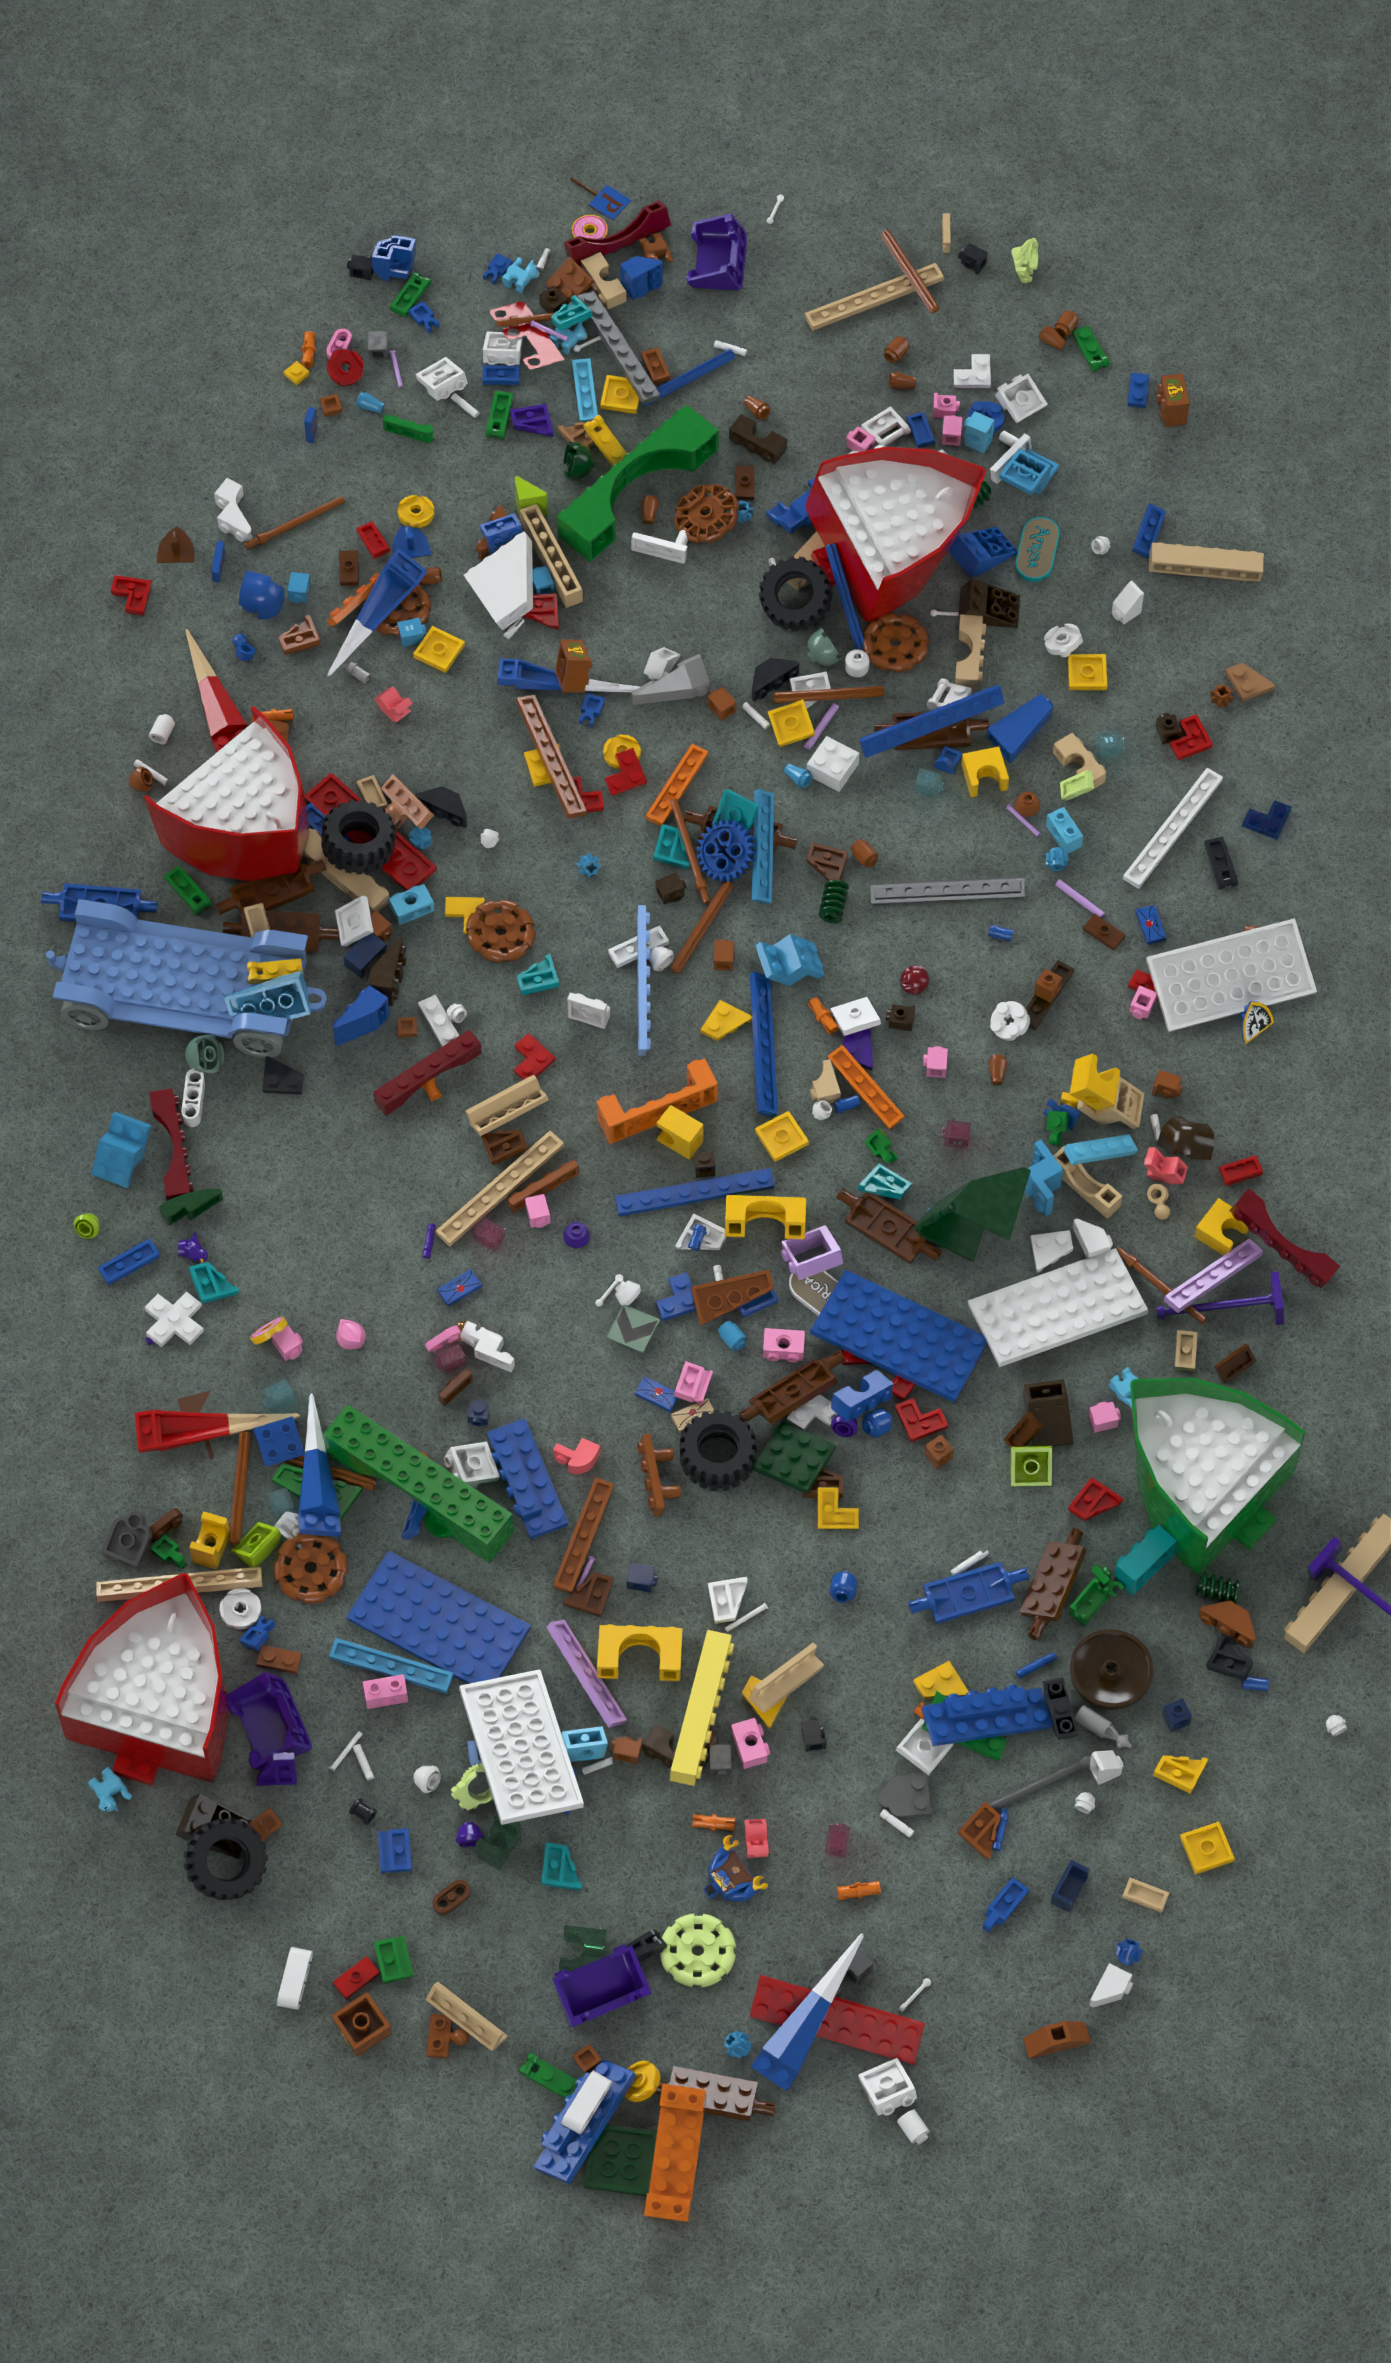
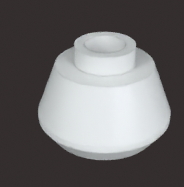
[649,946,674,971]
[615,1280,641,1306]
[414,1766,441,1793]

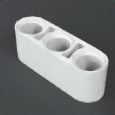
[182,1069,205,1127]
[277,1947,313,2010]
[561,2070,612,2135]

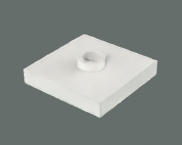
[335,896,373,947]
[830,997,881,1036]
[896,1718,954,1776]

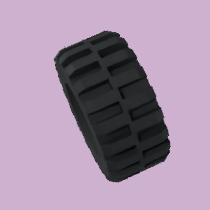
[759,556,833,632]
[321,800,396,875]
[680,1410,757,1491]
[183,1819,268,1900]

